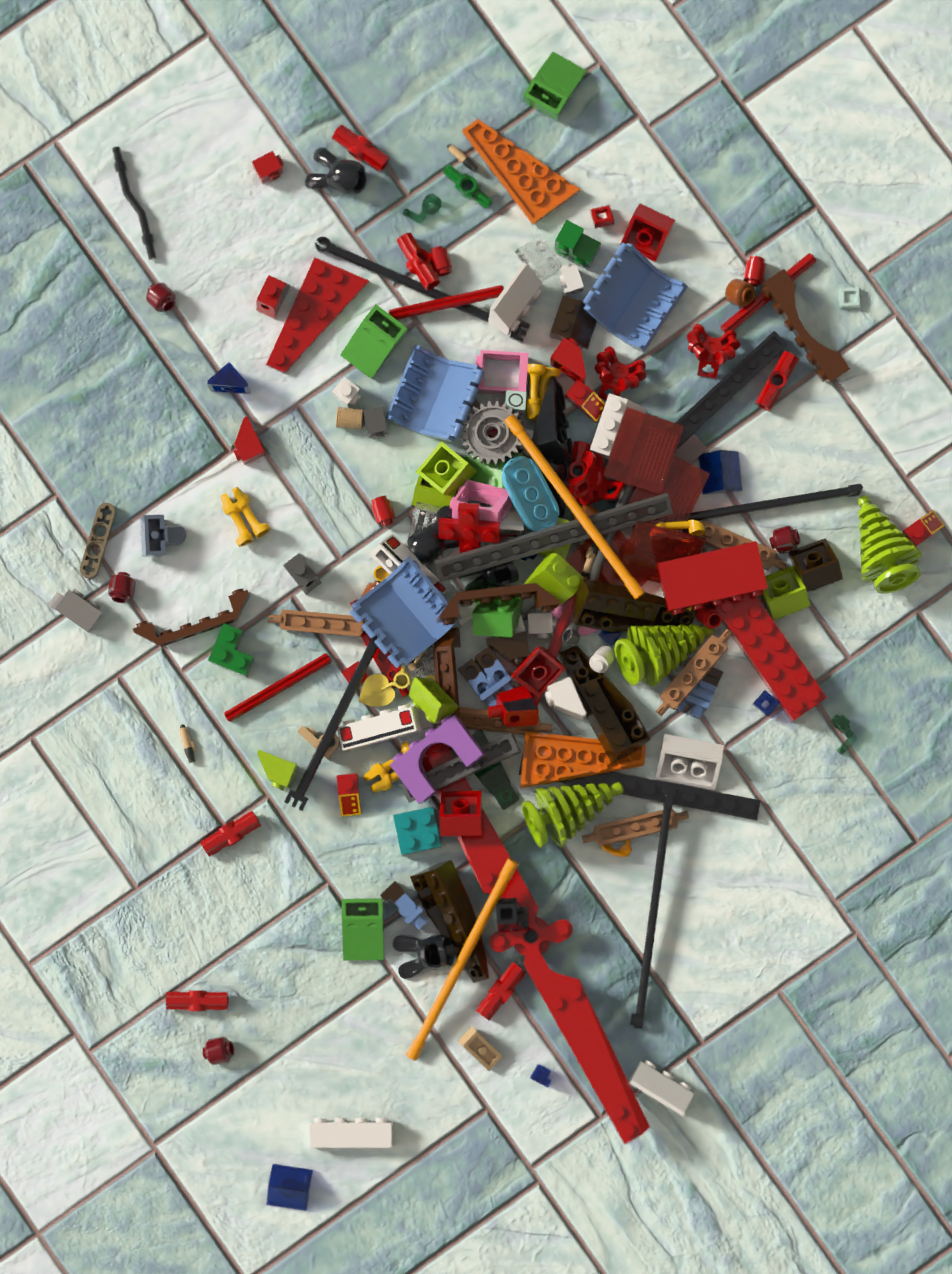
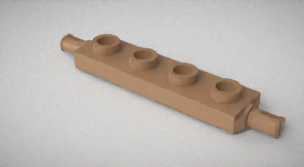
[687,520,787,571]
[268,610,364,637]
[655,629,733,717]
[460,707,553,735]
[582,808,689,847]

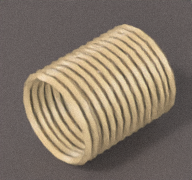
[336,406,364,430]

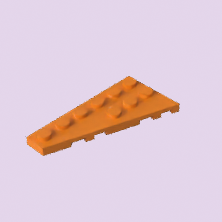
[462,119,580,226]
[520,731,646,789]

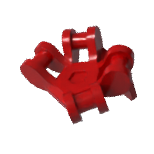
[687,324,740,379]
[594,346,647,401]
[567,450,625,505]

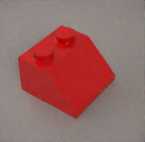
[620,203,675,262]
[550,337,586,384]
[439,791,482,837]

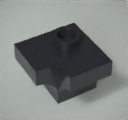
[496,898,529,931]

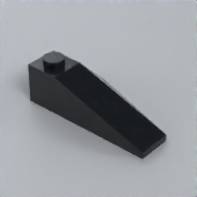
[532,376,573,462]

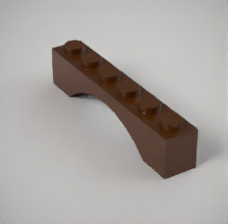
[762,269,850,384]

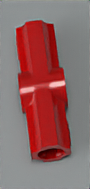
[332,124,390,173]
[396,232,440,291]
[755,351,799,411]
[566,441,591,503]
[200,811,262,857]
[476,962,526,1021]
[166,990,229,1011]

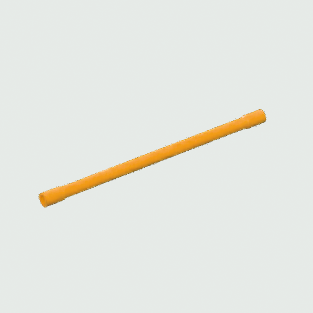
[504,414,645,599]
[406,858,519,1061]

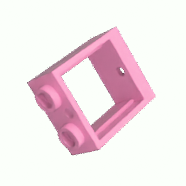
[476,350,528,395]
[450,479,512,524]

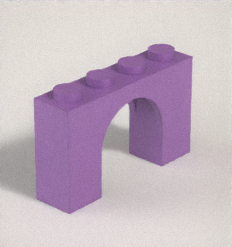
[390,715,486,804]

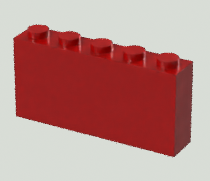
[657,541,768,615]

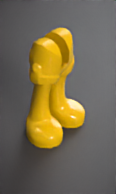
[525,364,561,421]
[220,487,271,547]
[364,741,425,793]

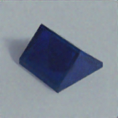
[207,362,251,394]
[699,450,742,495]
[266,1164,313,1211]

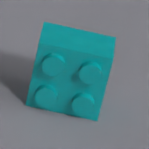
[393,807,441,855]

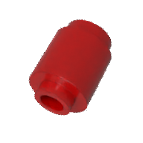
[429,246,453,277]
[743,256,766,287]
[371,495,396,527]
[696,604,722,629]

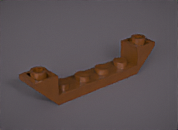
[436,583,559,625]
[133,588,250,647]
[433,627,468,750]

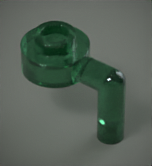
[403,194,441,224]
[830,715,857,756]

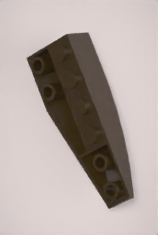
[574,579,697,632]
[559,645,651,763]
[410,860,489,983]

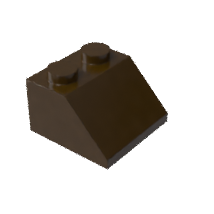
[550,295,597,349]
[788,538,843,592]
[486,632,530,665]

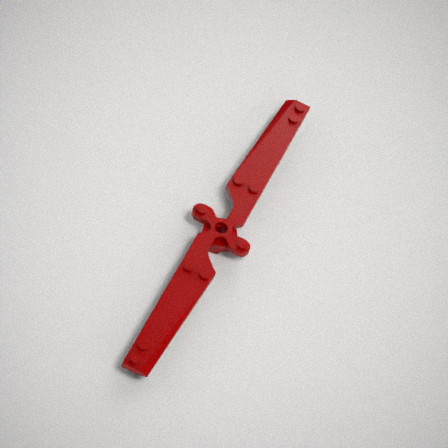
[423,743,650,1145]

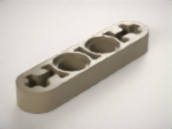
[80,503,116,579]

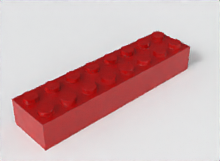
[709,594,827,722]

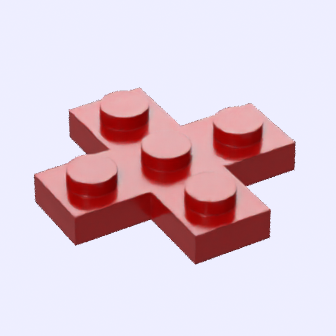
[438,503,500,553]

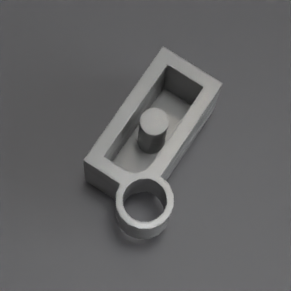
[48,589,102,632]

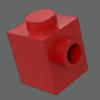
[252,151,284,184]

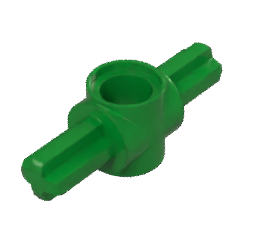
[443,164,493,209]

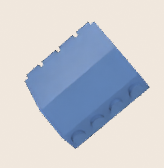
[583,243,688,352]
[385,345,485,442]
[349,556,462,668]

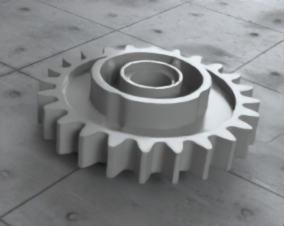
[461,401,526,466]

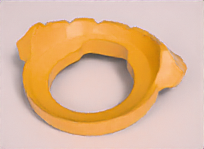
[602,840,632,857]

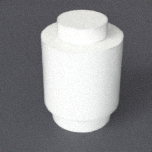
[589,646,615,673]

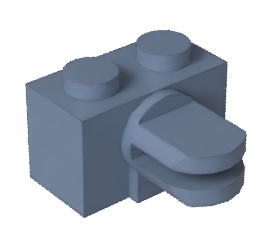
[140,515,186,557]

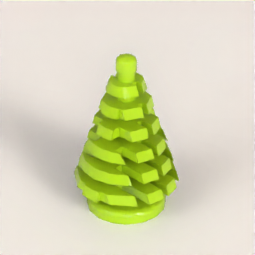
[858,495,922,594]
[614,624,713,687]
[521,782,624,848]

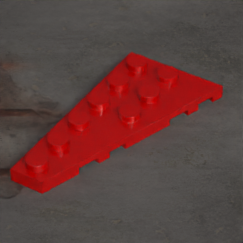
[266,257,369,374]

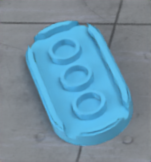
[502,456,560,532]

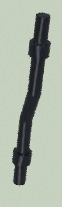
[112,146,156,260]

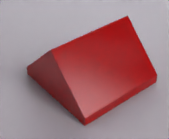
[511,646,566,698]

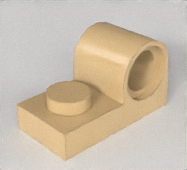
[297,726,340,760]
[458,1026,503,1071]

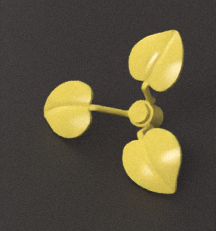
[358,666,435,707]

